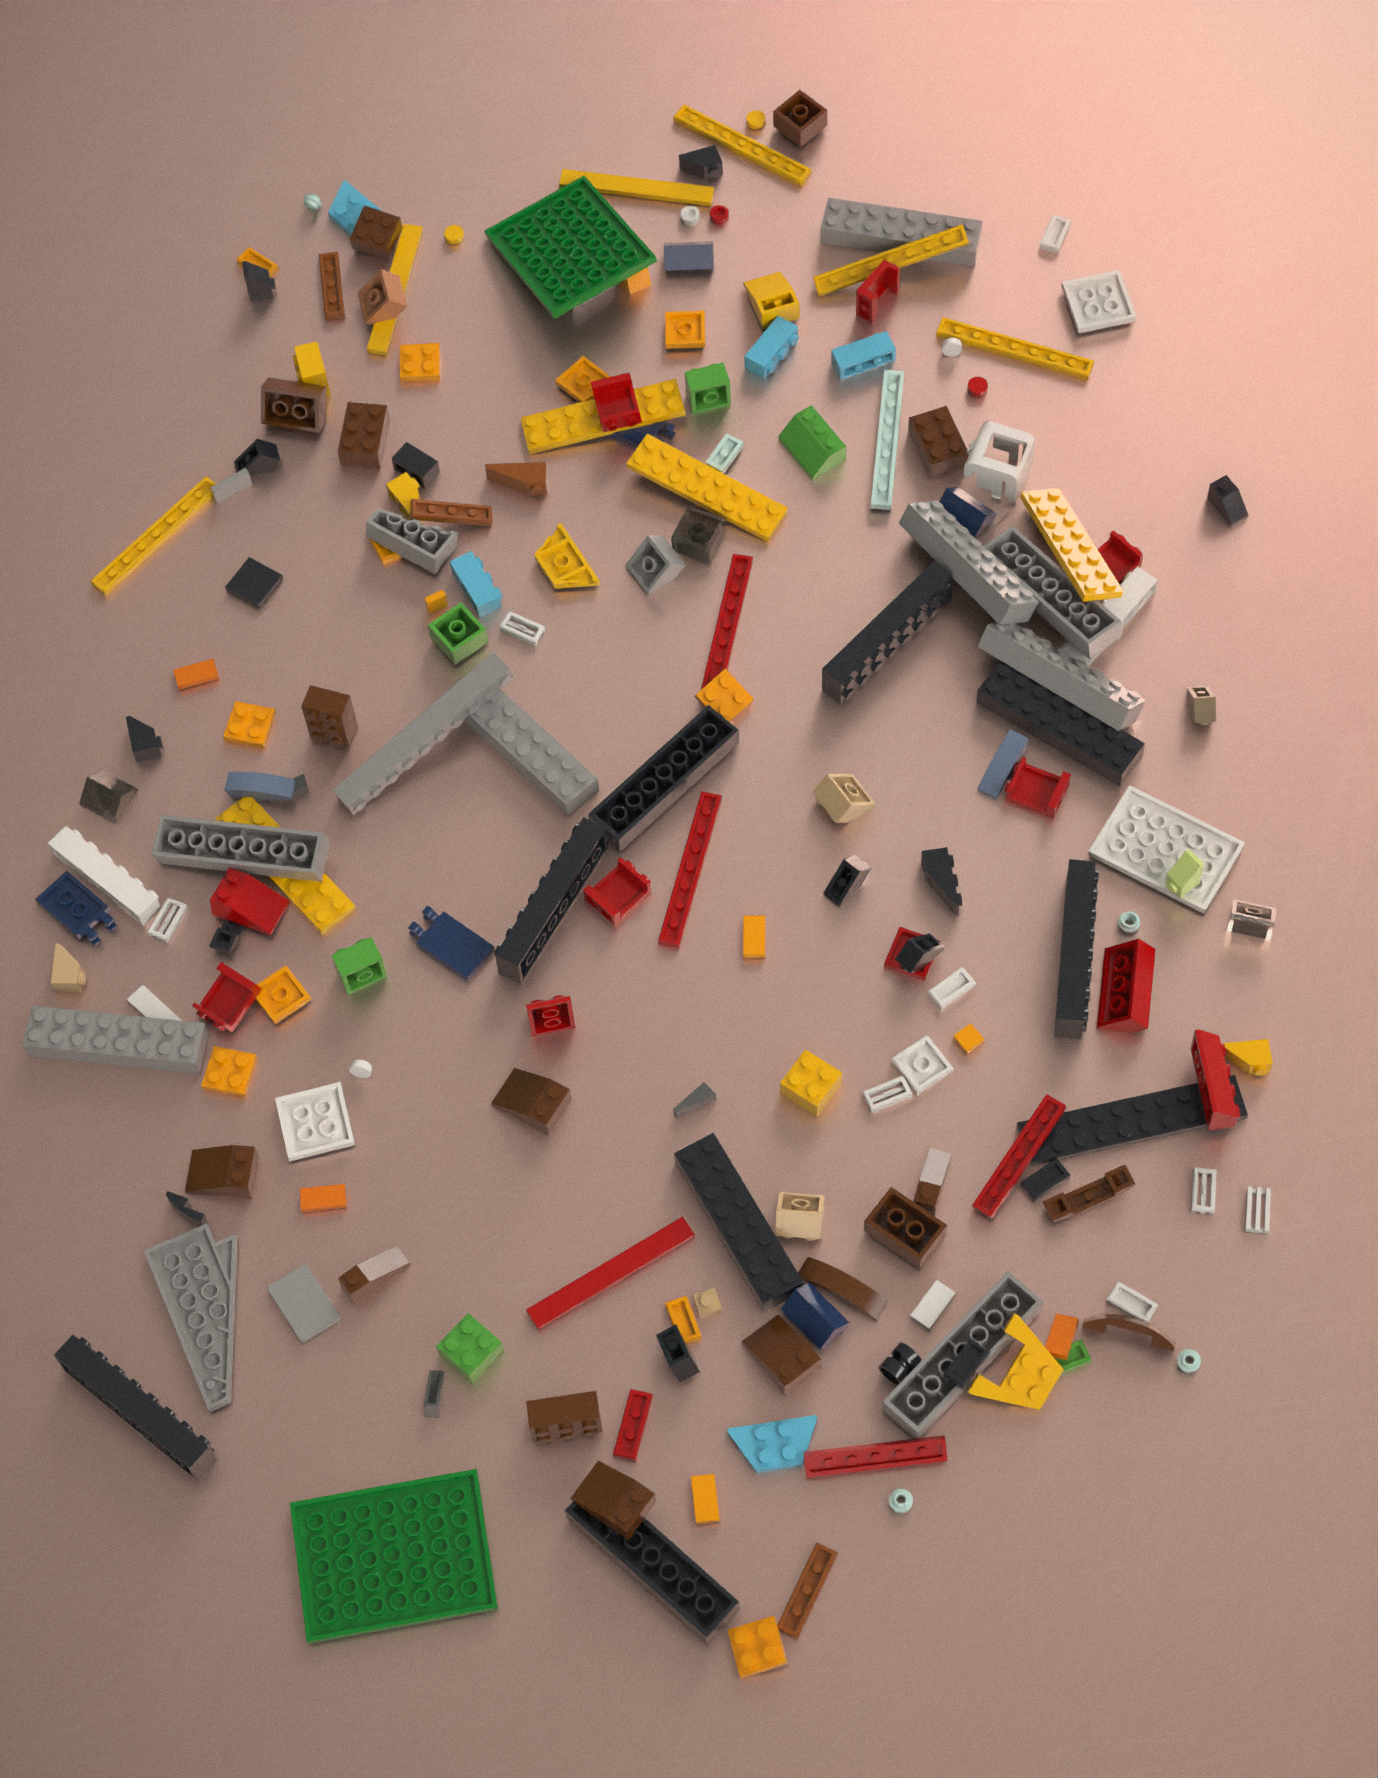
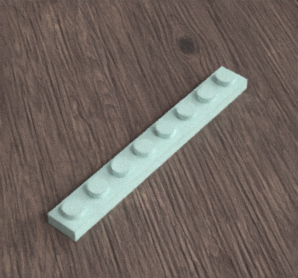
[871,370,904,510]

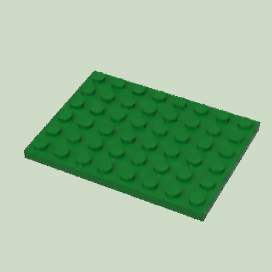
[484,176,657,319]
[290,1469,498,1644]

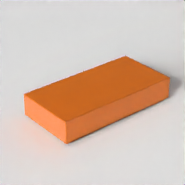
[173,658,219,690]
[300,1184,347,1212]
[1045,1313,1079,1360]

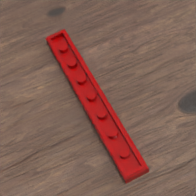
[700,554,753,691]
[658,791,722,949]
[526,1216,695,1331]

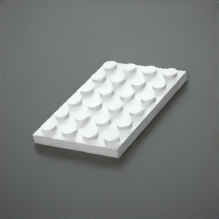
[1088,785,1245,914]

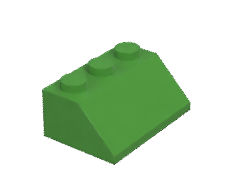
[778,405,846,479]

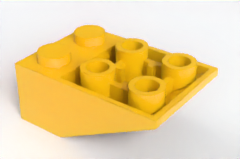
[743,272,800,329]

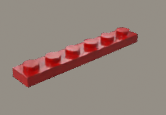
[972,1094,1067,1219]
[803,1435,948,1478]

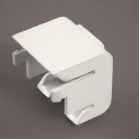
[964,421,1035,505]

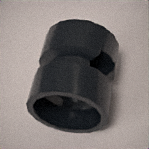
[878,1342,922,1386]

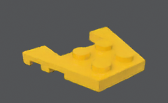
[967,1313,1063,1410]

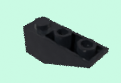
[921,847,962,915]

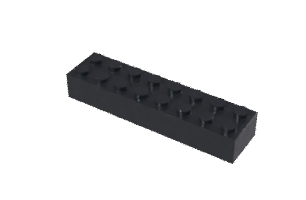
[822,561,953,705]
[976,661,1145,786]
[588,705,740,852]
[494,817,608,985]
[1054,859,1099,1039]
[674,1132,803,1313]
[54,1335,217,1481]
[565,1502,740,1645]

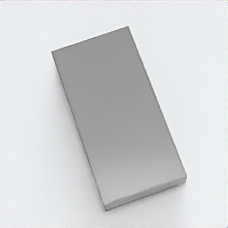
[211,468,252,504]

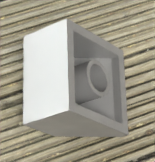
[625,535,686,594]

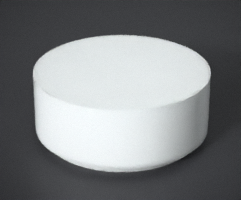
[680,206,700,226]
[942,338,962,357]
[349,1059,373,1078]

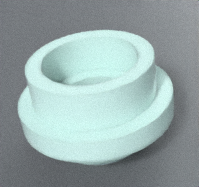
[303,194,322,211]
[1118,911,1140,933]
[1177,1349,1201,1373]
[889,1489,913,1513]

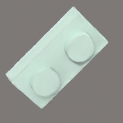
[705,433,744,474]

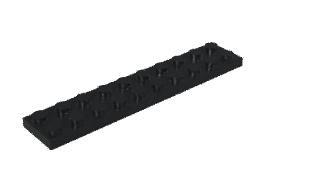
[1017,1075,1248,1167]

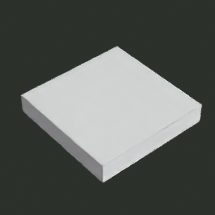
[891,1035,954,1095]

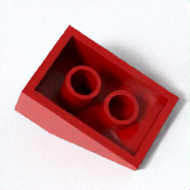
[210,868,290,936]
[526,995,576,1037]

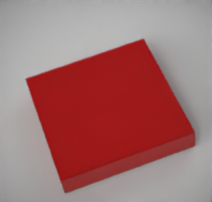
[884,927,941,981]

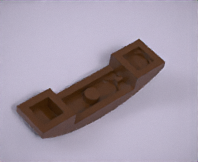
[1042,1164,1135,1223]
[798,1257,888,1321]
[1082,1314,1175,1352]

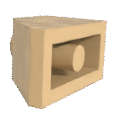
[51,944,86,993]

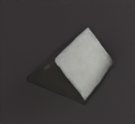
[79,771,139,823]
[1227,900,1277,940]

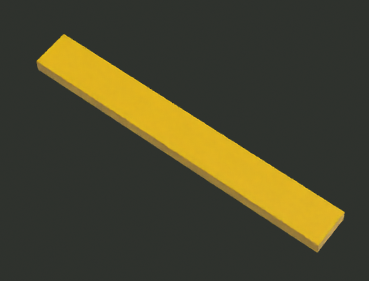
[673,104,811,186]
[559,169,714,207]
[367,224,423,356]
[813,224,969,297]
[936,317,1094,380]
[90,476,216,596]

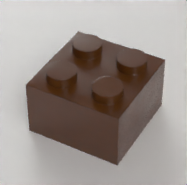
[773,90,828,147]
[350,205,403,261]

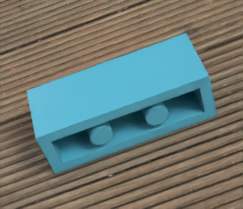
[744,316,799,379]
[831,331,896,380]
[450,551,503,618]

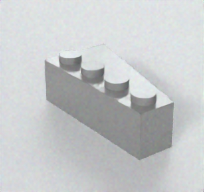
[366,508,458,574]

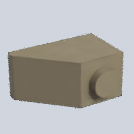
[1187,686,1216,725]

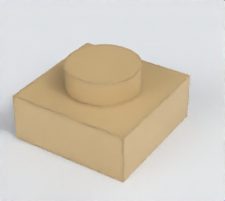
[693,1288,722,1318]

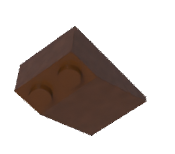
[491,1068,572,1135]
[185,1145,259,1199]
[742,1315,821,1395]
[570,1460,656,1540]

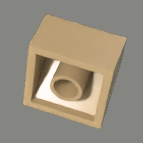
[812,774,876,823]
[775,1192,825,1241]

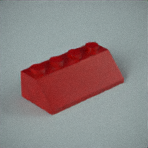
[1097,938,1156,1033]
[1190,1029,1240,1130]

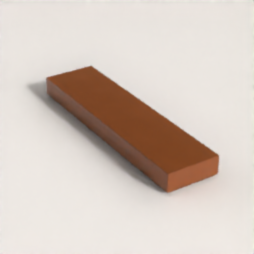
[319,252,345,321]
[410,499,493,527]
[777,1542,838,1640]

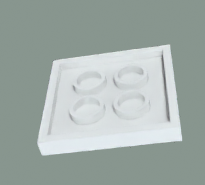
[1062,270,1136,334]
[275,1082,355,1162]

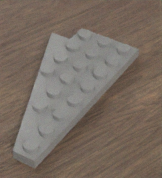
[144,1223,238,1413]

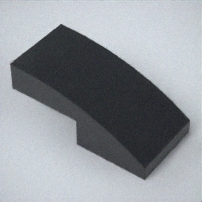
[209,919,246,954]
[166,1191,208,1227]

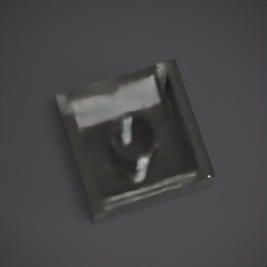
[671,506,726,564]

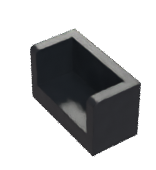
[391,442,440,489]

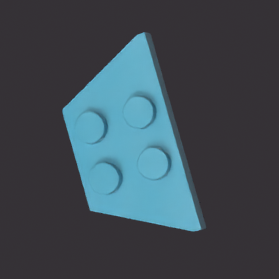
[328,180,382,235]
[727,1415,817,1473]

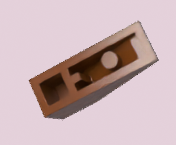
[485,462,548,495]

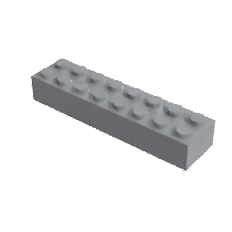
[821,198,983,267]
[899,501,1039,625]
[983,526,1122,659]
[977,621,1145,731]
[464,689,599,817]
[151,815,330,882]
[23,1005,209,1074]
[882,1271,1043,1439]

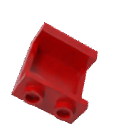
[856,260,900,324]
[591,372,642,432]
[1097,530,1143,585]
[1004,757,1071,819]
[583,857,652,927]
[192,962,262,1033]

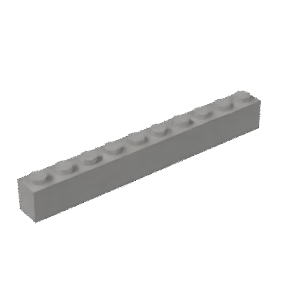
[332,651,514,815]

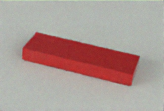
[613,1389,653,1462]

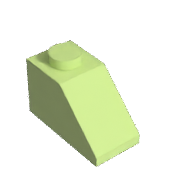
[1165,849,1204,898]

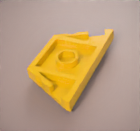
[534,523,600,589]

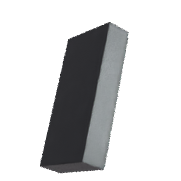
[1020,1158,1071,1202]
[943,1338,990,1390]

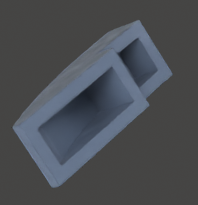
[978,729,1029,799]
[224,772,296,802]

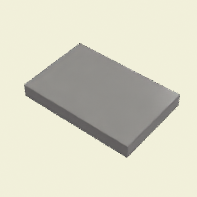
[266,1263,342,1344]

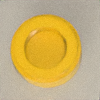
[746,110,766,129]
[444,225,464,245]

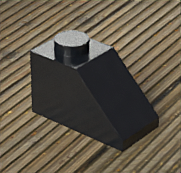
[678,145,723,180]
[242,261,276,301]
[234,439,280,476]
[1207,475,1248,527]
[126,716,163,762]
[823,855,872,906]
[895,933,945,973]
[656,1324,700,1383]

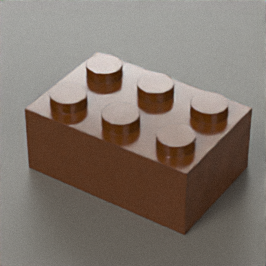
[261,377,326,433]
[338,402,390,469]
[908,406,969,479]
[301,685,358,748]
[864,1187,947,1269]
[526,1391,603,1444]

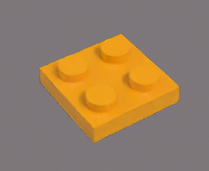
[665,310,705,349]
[400,343,440,382]
[555,356,611,403]
[695,669,754,722]
[223,701,276,748]
[256,965,311,1024]
[201,1046,257,1098]
[728,1616,788,1678]

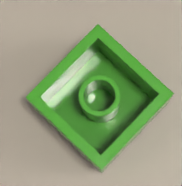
[684,362,731,415]
[428,602,488,665]
[331,937,387,995]
[436,1313,504,1384]

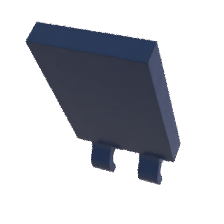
[610,420,676,448]
[35,871,117,946]
[408,906,495,982]

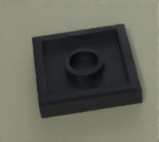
[225,557,283,609]

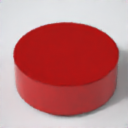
[709,205,729,225]
[967,377,988,397]

